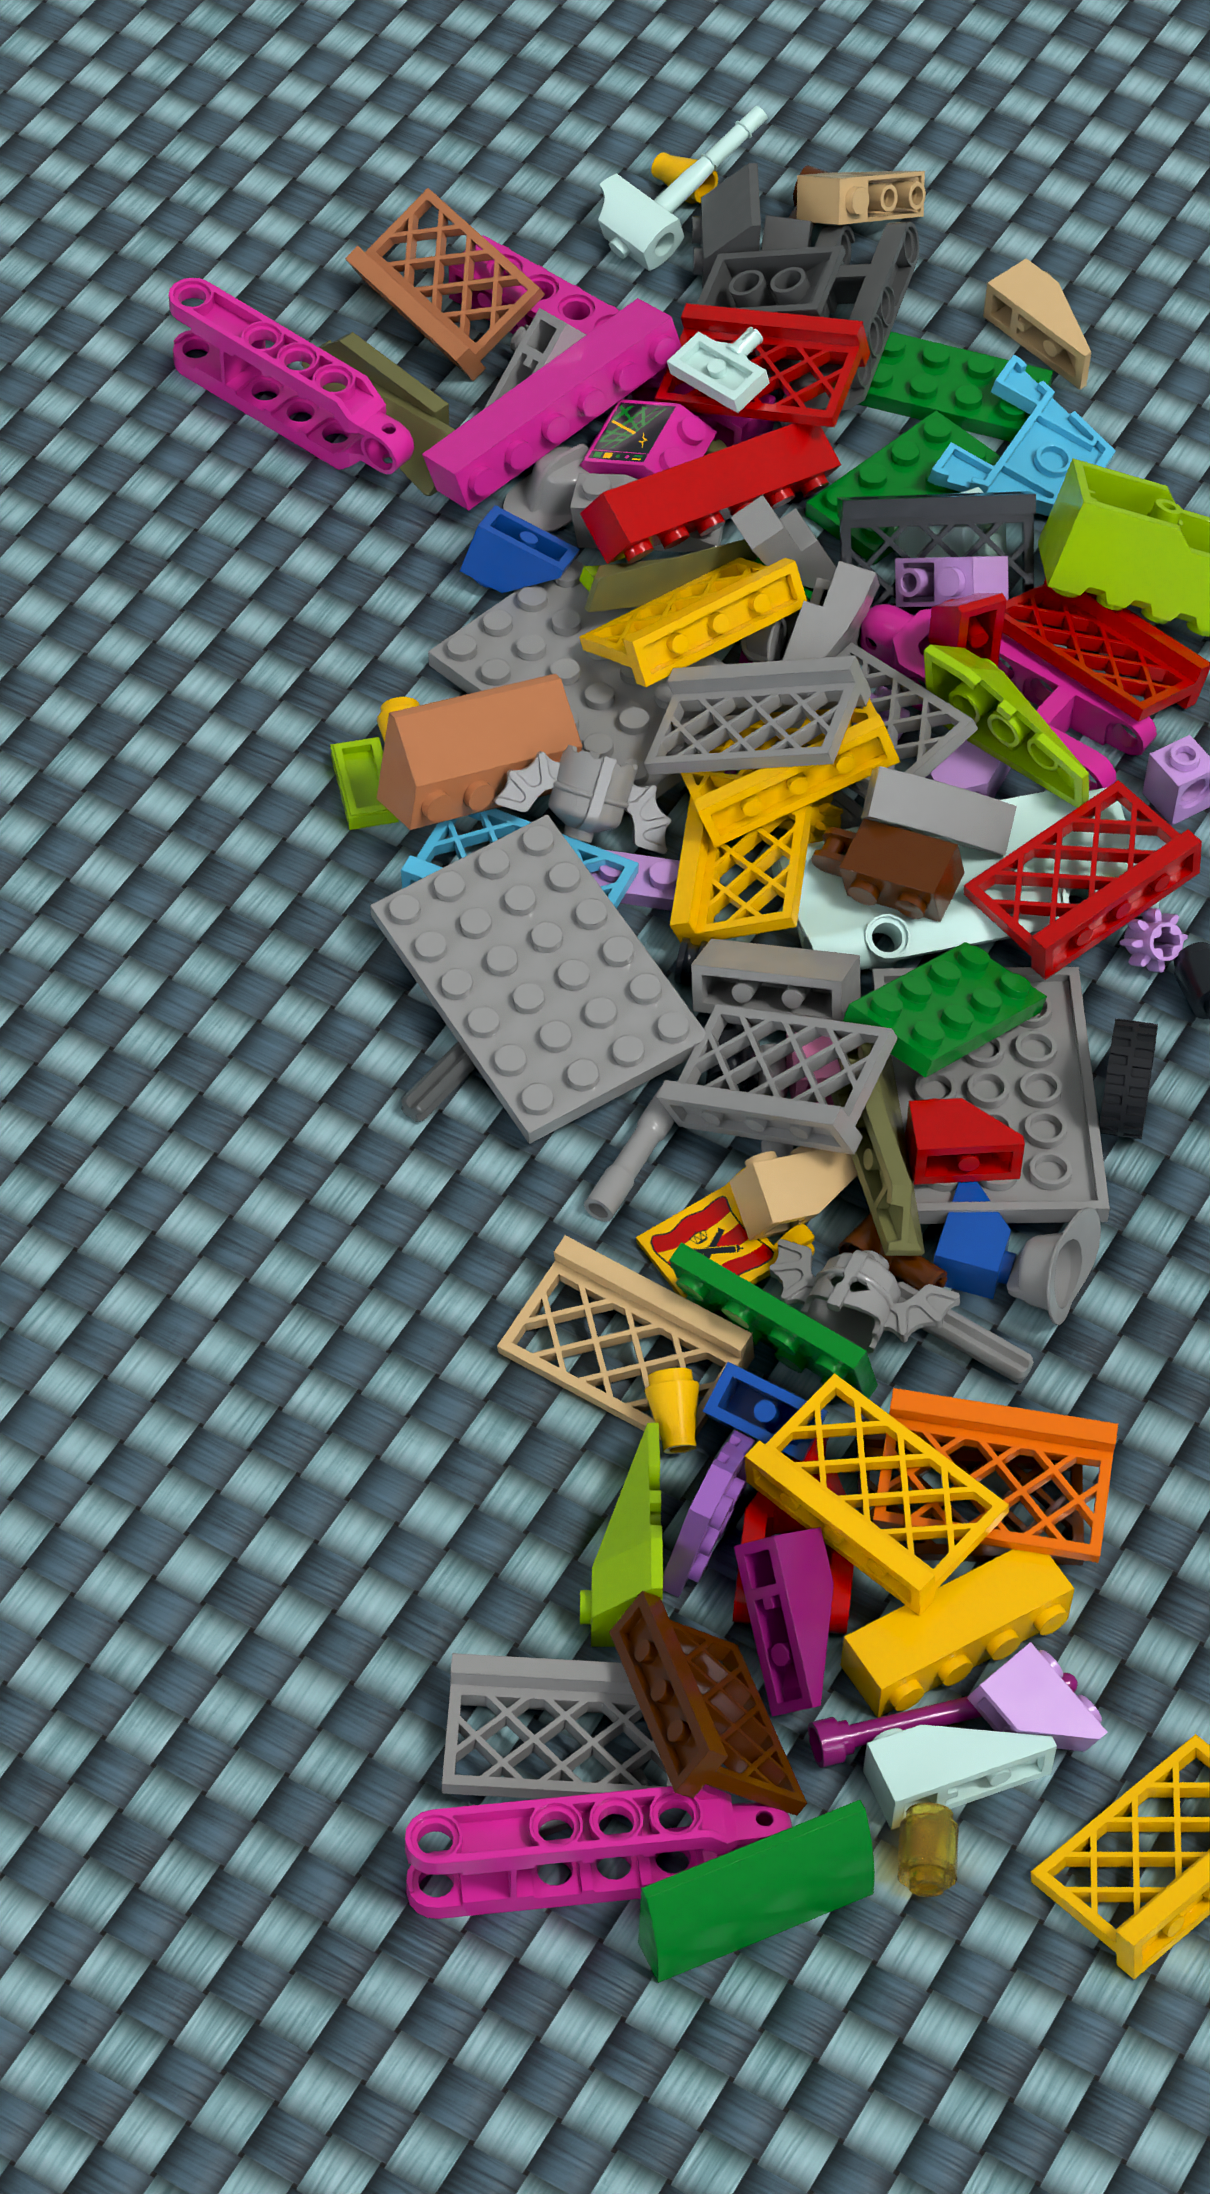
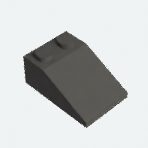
[697,245,846,356]

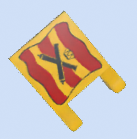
[636,1167,815,1298]

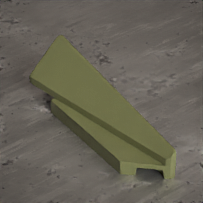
[302,332,456,496]
[584,539,758,612]
[831,1043,925,1256]

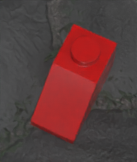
[928,593,1007,667]
[905,1098,1025,1185]

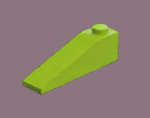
[924,644,1089,808]
[580,1423,663,1647]

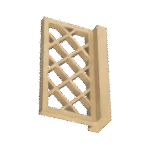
[497,1235,754,1453]

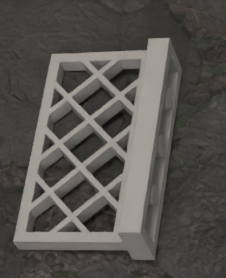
[789,642,978,799]
[644,655,871,775]
[656,1004,898,1155]
[442,1653,672,1799]

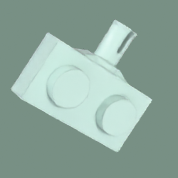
[667,327,770,413]

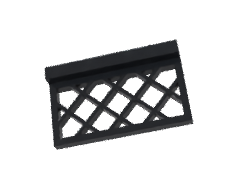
[837,491,1036,614]

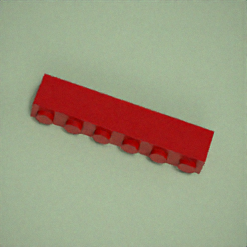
[580,423,841,564]

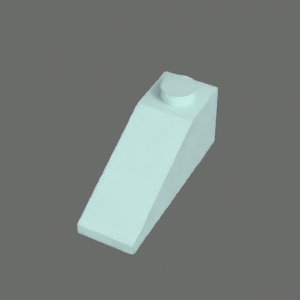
[863,1725,1057,1830]

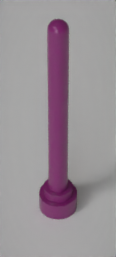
[808,1673,1078,1768]

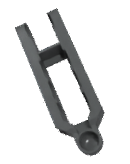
[766,222,919,433]

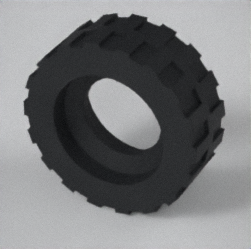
[1100,1018,1158,1139]

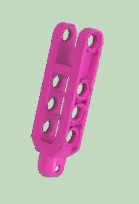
[168,278,415,474]
[859,604,1157,791]
[405,1784,792,1919]

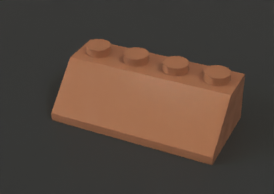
[377,674,582,830]

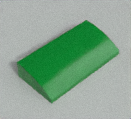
[638,1800,875,1983]

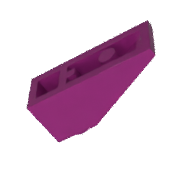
[734,1527,834,1716]

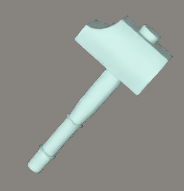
[598,106,768,271]

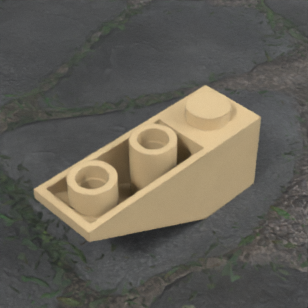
[797,171,926,225]
[729,1146,858,1241]

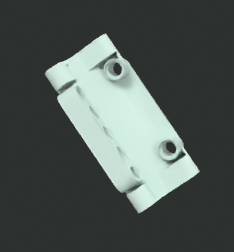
[772,787,1159,970]

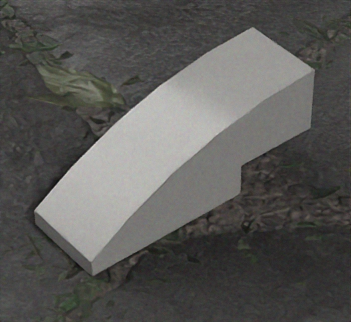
[731,495,836,589]
[783,561,879,660]
[861,766,1017,856]

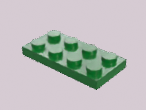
[858,332,1053,442]
[805,410,1001,566]
[843,942,1047,1078]
[669,1242,878,1399]

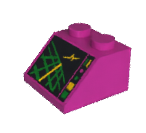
[579,399,717,479]

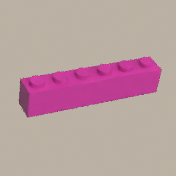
[422,298,682,510]

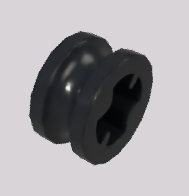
[674,937,708,984]

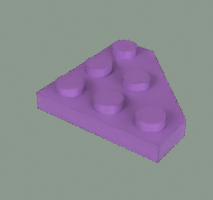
[663,1430,755,1598]

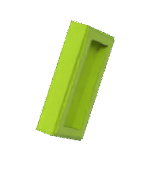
[330,737,399,830]

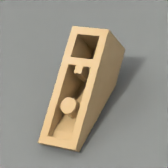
[983,258,1091,390]

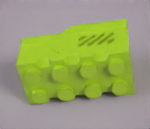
[1038,458,1210,637]

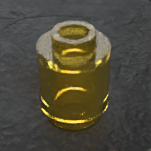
[897,1803,959,1897]

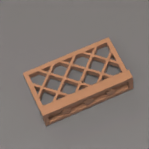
[345,188,545,381]

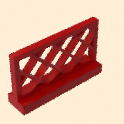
[655,303,870,428]
[1002,578,1210,722]
[964,780,1202,980]

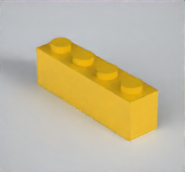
[840,1549,1075,1718]

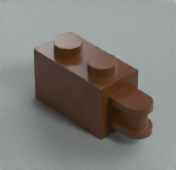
[811,818,965,922]

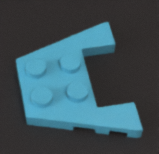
[927,355,1116,516]

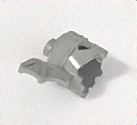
[494,744,671,854]
[769,1239,960,1355]

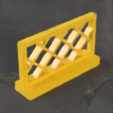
[579,557,807,687]
[681,698,900,848]
[670,785,814,945]
[744,1373,1009,1616]
[1031,1734,1210,1979]

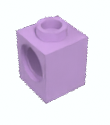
[1142,735,1210,826]

